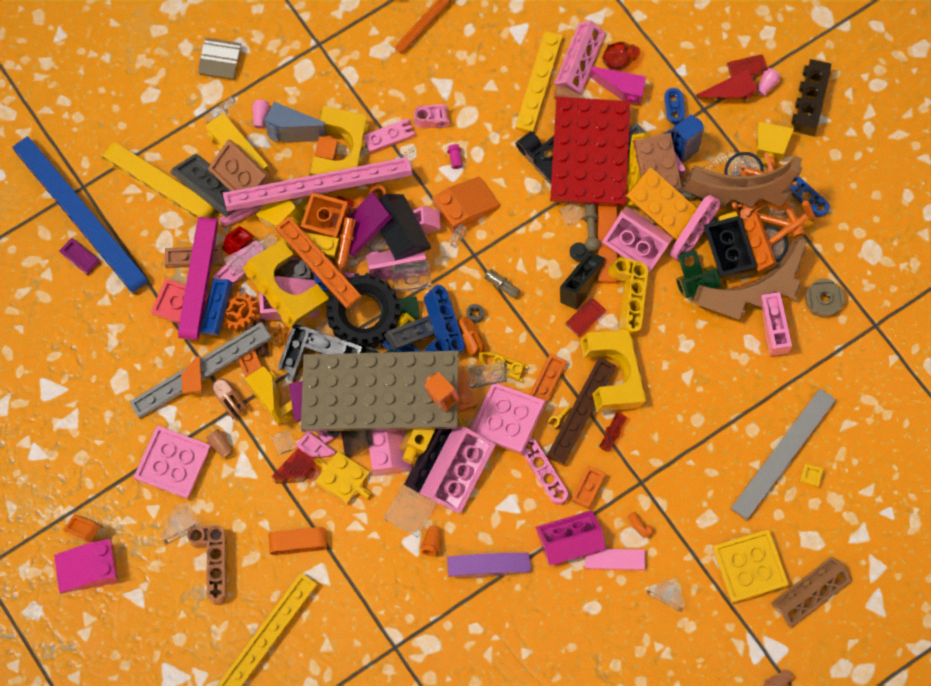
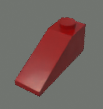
[696,70,757,100]

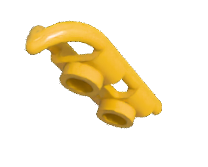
[479,352,529,382]

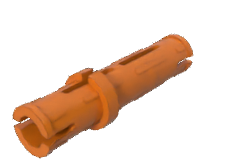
[335,217,356,276]

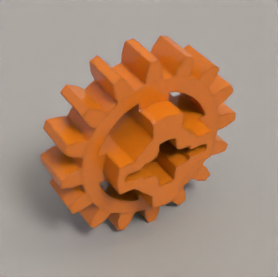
[222,292,260,333]

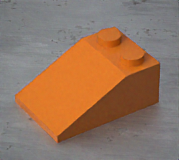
[432,176,500,235]

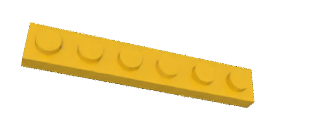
[515,31,562,133]

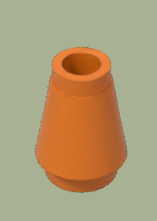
[420,526,440,557]

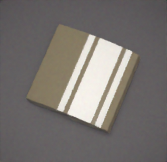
[198,38,242,79]

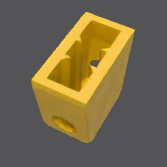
[756,122,793,168]
[256,199,302,231]
[400,429,435,464]

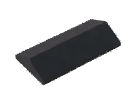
[379,194,431,261]

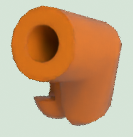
[628,512,653,538]

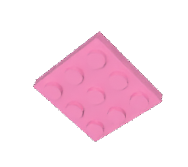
[470,382,546,454]
[133,425,211,500]

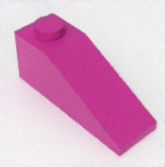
[590,66,646,104]

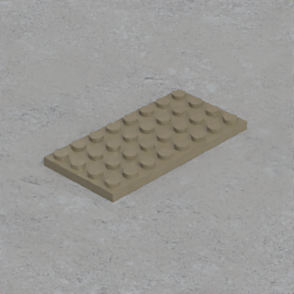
[301,351,459,432]

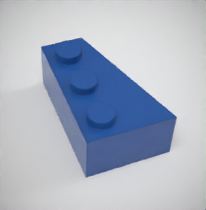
[663,114,704,164]

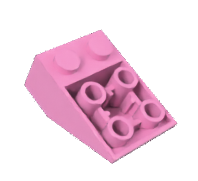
[259,276,319,321]

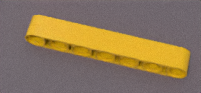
[101,142,216,220]

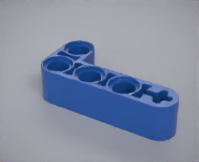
[424,285,465,353]

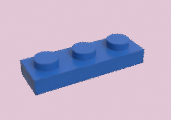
[199,279,233,335]

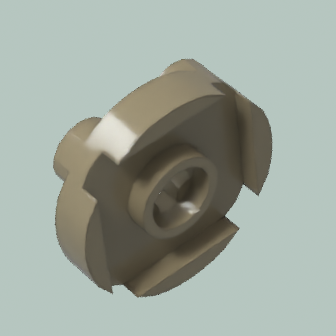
[805,279,845,317]

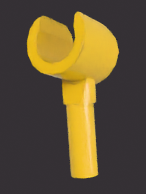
[548,406,570,429]

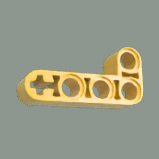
[608,257,648,336]

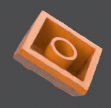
[300,192,349,240]

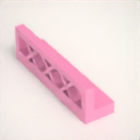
[554,20,605,94]

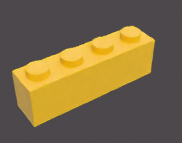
[205,113,270,174]

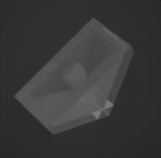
[646,579,685,612]

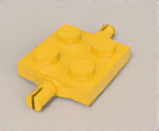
[313,451,372,504]

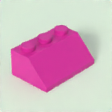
[536,510,606,566]

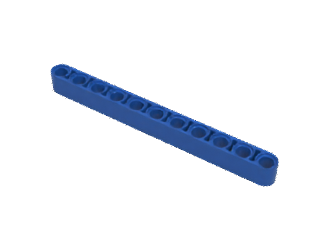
[12,136,148,294]

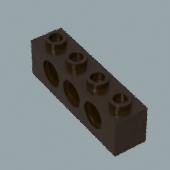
[791,59,832,137]

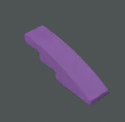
[447,553,531,577]

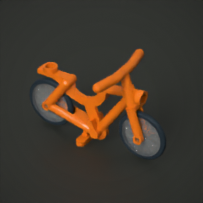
[724,152,816,263]

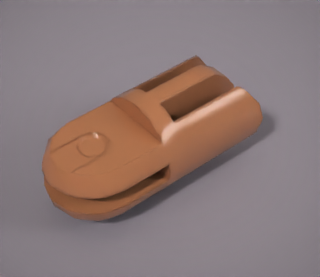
[213,379,248,419]

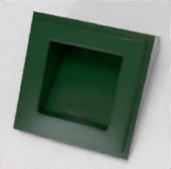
[399,296,420,319]

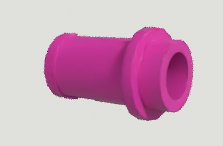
[447,144,463,169]

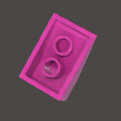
[54,539,119,594]

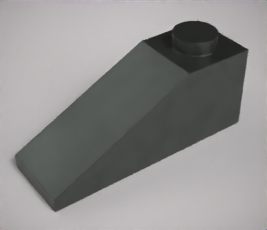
[560,252,606,310]

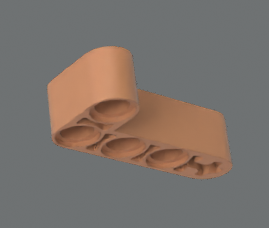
[187,525,227,605]

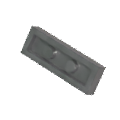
[384,316,435,351]

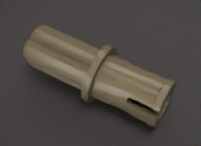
[484,269,520,298]

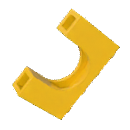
[309,106,368,190]
[242,240,329,328]
[580,330,646,412]

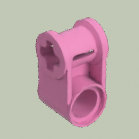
[414,104,450,129]

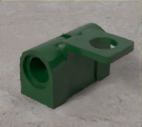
[676,250,722,298]

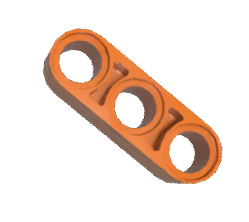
[268,527,327,555]

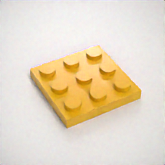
[712,529,789,604]

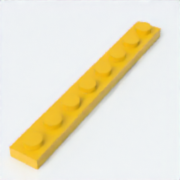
[217,573,317,686]

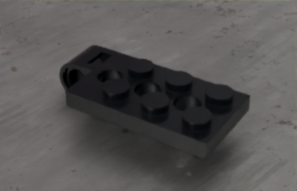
[515,131,572,205]

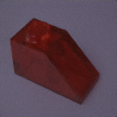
[272,448,317,484]

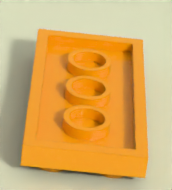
[625,167,702,241]

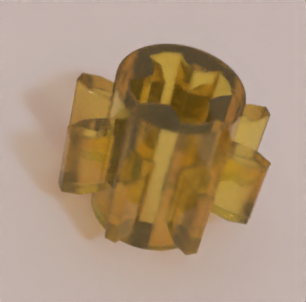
[269,323,290,349]

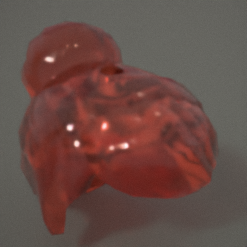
[602,41,640,71]

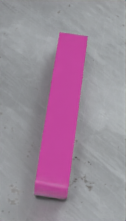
[178,217,218,340]

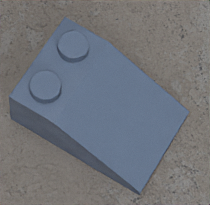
[264,102,327,143]

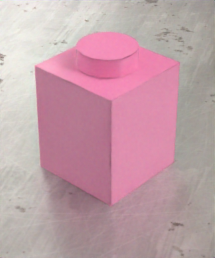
[413,206,441,234]

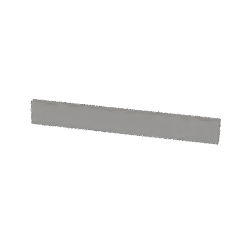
[129,322,272,419]
[731,389,836,521]

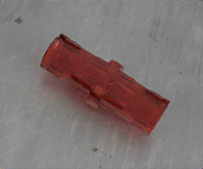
[599,413,627,452]

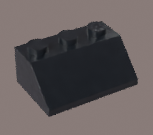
[703,216,757,280]

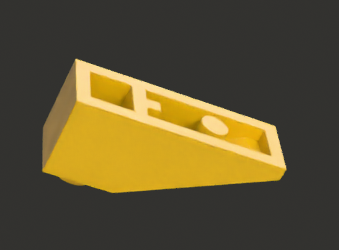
[244,366,280,423]

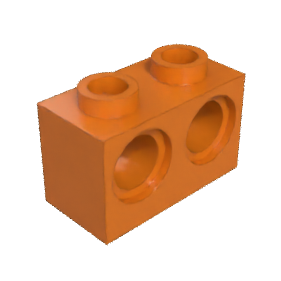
[424,372,459,412]

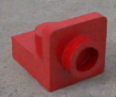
[222,226,254,258]

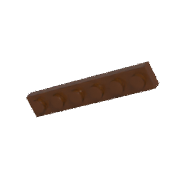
[546,357,616,466]

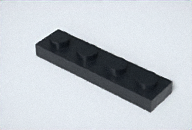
[404,429,452,495]

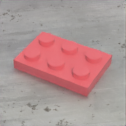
[151,279,209,324]

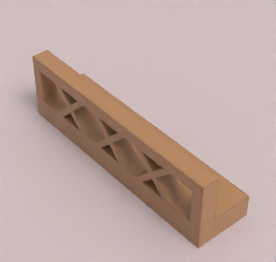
[771,556,852,628]

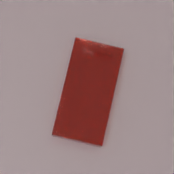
[727,54,768,77]
[565,298,606,337]

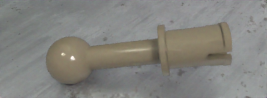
[583,204,600,252]

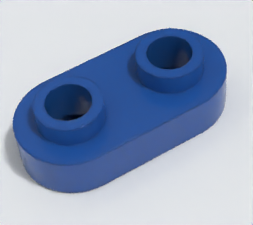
[664,88,685,124]

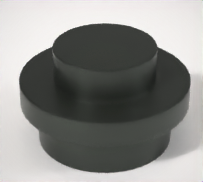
[570,243,588,261]

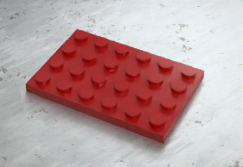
[550,96,630,207]

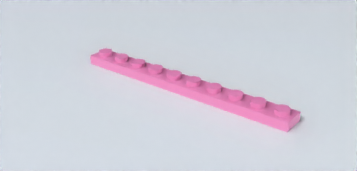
[223,157,412,211]

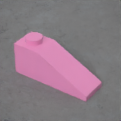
[761,292,792,356]

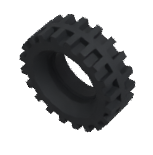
[327,273,400,348]

